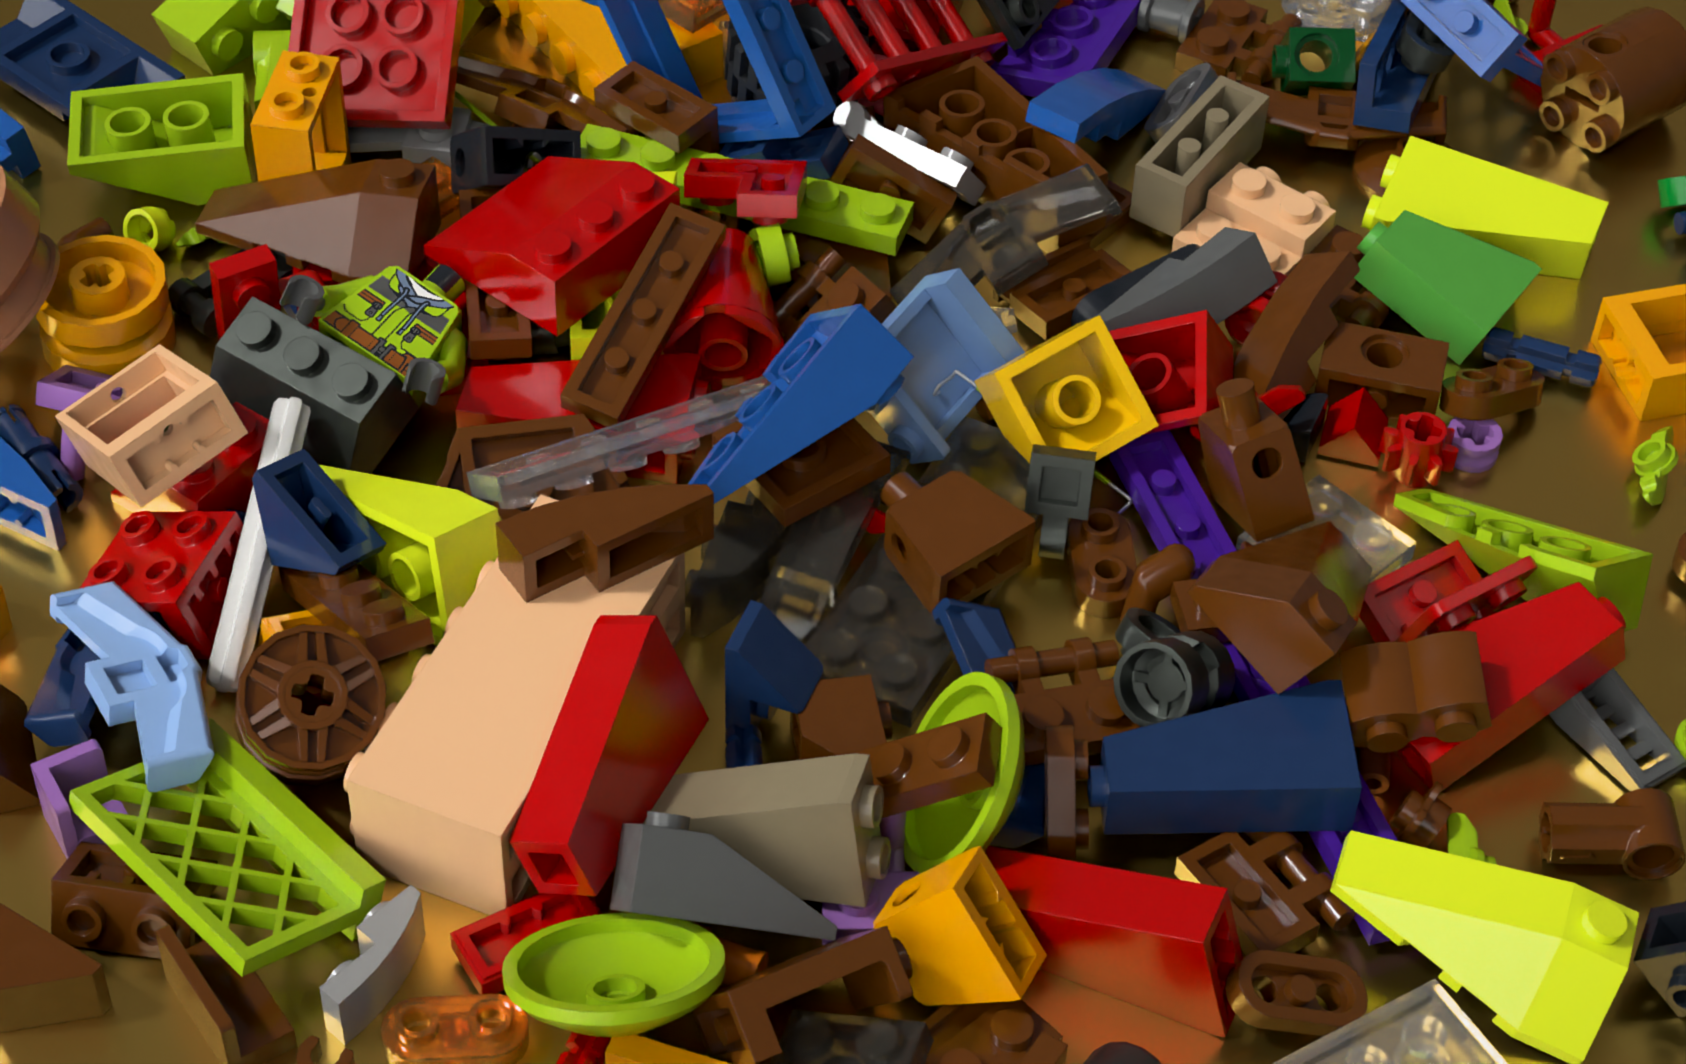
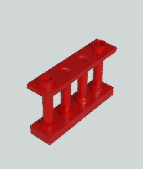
[789,0,1008,103]

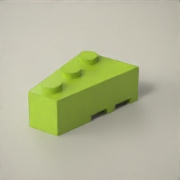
[152,0,292,76]

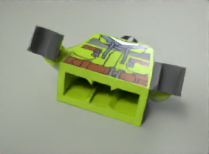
[279,264,468,408]

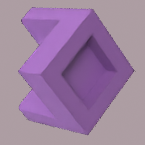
[30,739,128,859]

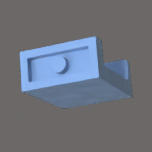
[865,268,1025,464]

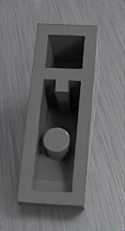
[610,811,837,941]

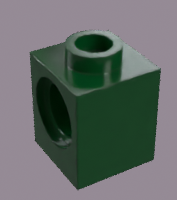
[1271,27,1356,96]

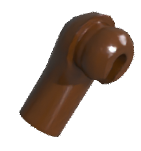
[1120,543,1196,622]

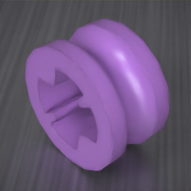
[1448,417,1503,473]

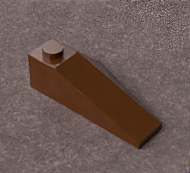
[195,158,441,283]
[1187,521,1373,694]

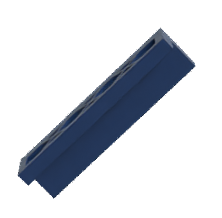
[1353,0,1437,134]

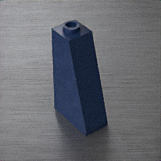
[1087,680,1362,835]

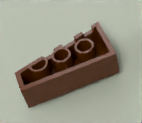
[883,56,1108,247]

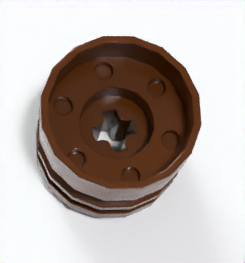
[234,624,386,786]

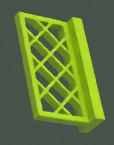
[68,718,386,977]

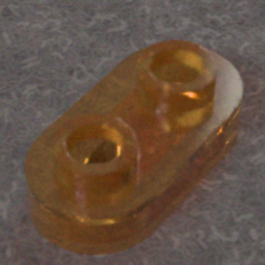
[381,994,530,1064]

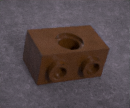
[1314,321,1450,428]

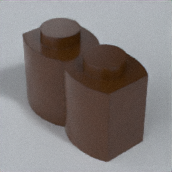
[1339,631,1492,753]

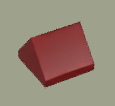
[1317,387,1389,467]

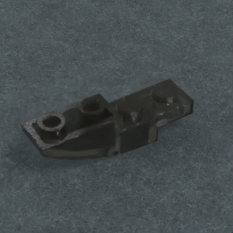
[685,490,818,638]

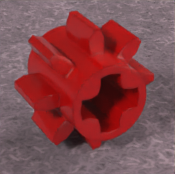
[1378,412,1459,488]

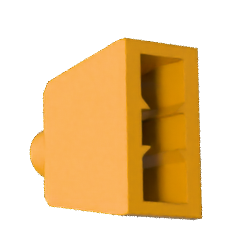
[873,846,1047,1006]

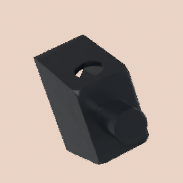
[450,126,581,195]

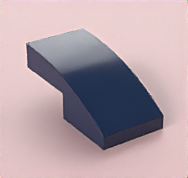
[719,125,849,180]

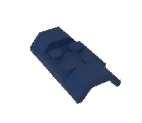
[0,0,186,121]

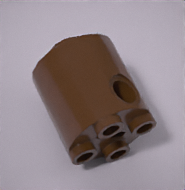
[1539,7,1686,153]

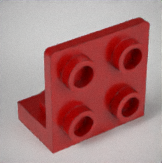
[80,511,243,660]

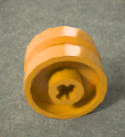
[35,235,177,376]

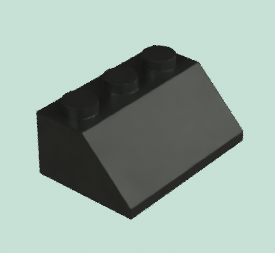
[210,296,419,474]

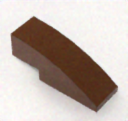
[496,484,714,603]

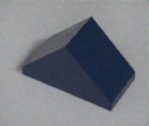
[252,449,387,575]

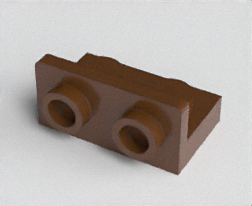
[51,841,218,959]

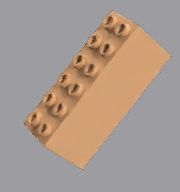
[344,494,686,915]

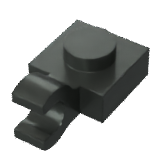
[1024,444,1097,560]

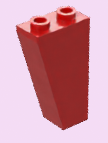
[455,353,711,484]
[510,615,709,896]

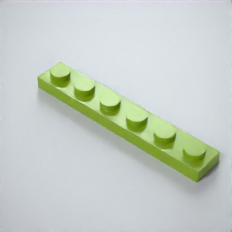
[580,123,914,256]

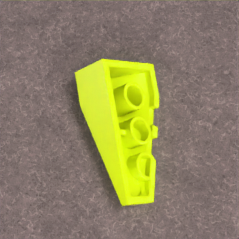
[318,464,502,646]

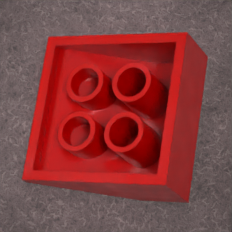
[424,156,680,337]

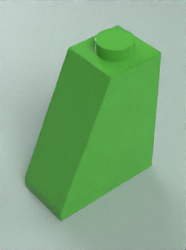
[1354,210,1542,365]

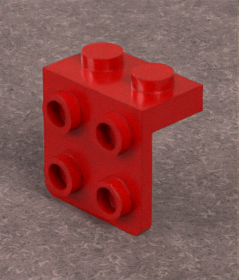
[1359,540,1538,643]

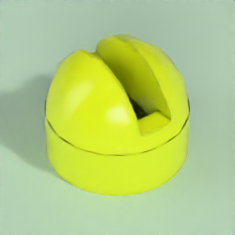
[123,206,176,252]

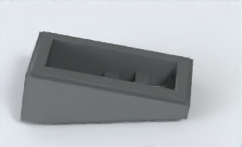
[1548,668,1686,791]

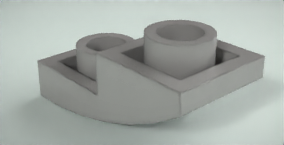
[319,885,426,1045]

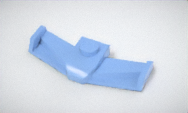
[50,581,215,792]

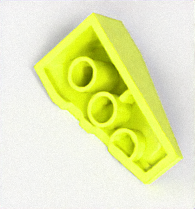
[1330,830,1639,1064]

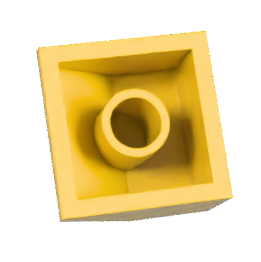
[974,315,1159,464]

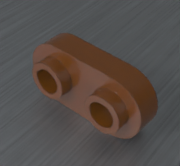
[1439,358,1545,421]
[1066,507,1137,619]
[1044,725,1089,861]
[1225,950,1368,1037]

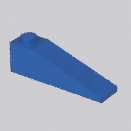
[688,304,914,504]

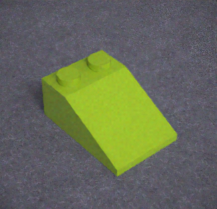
[67,73,256,206]

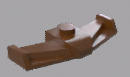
[456,49,645,137]
[1226,72,1448,151]

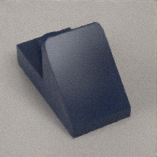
[725,600,823,732]

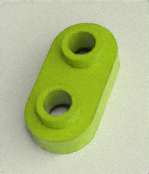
[749,223,800,288]

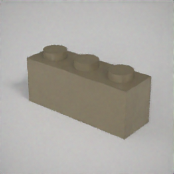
[1129,75,1270,237]

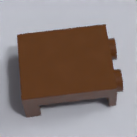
[691,926,913,1064]

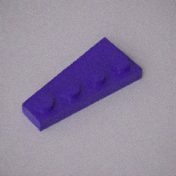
[990,0,1142,97]

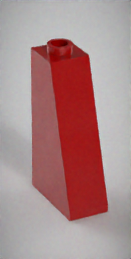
[1394,582,1626,791]
[985,846,1243,1037]

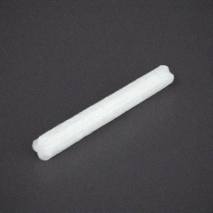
[206,396,311,693]

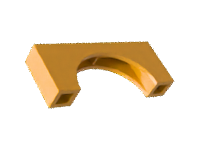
[492,0,723,101]

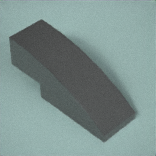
[1097,227,1277,331]

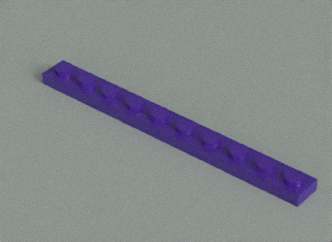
[1110,430,1398,946]

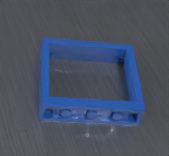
[596,0,837,143]

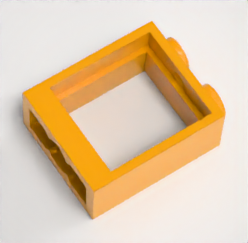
[250,50,352,182]
[1590,284,1686,422]

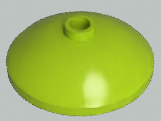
[904,672,1025,873]
[502,913,726,1038]

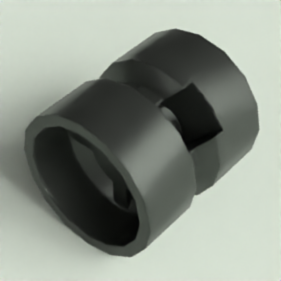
[1113,631,1235,727]

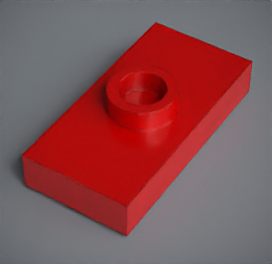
[450,893,602,999]

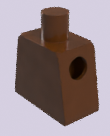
[1198,378,1315,542]
[880,471,1036,616]

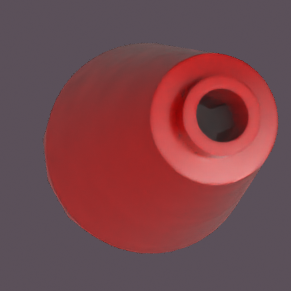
[663,228,785,395]

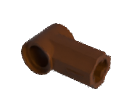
[1538,788,1686,880]

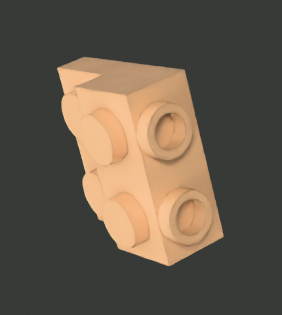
[1171,162,1336,276]

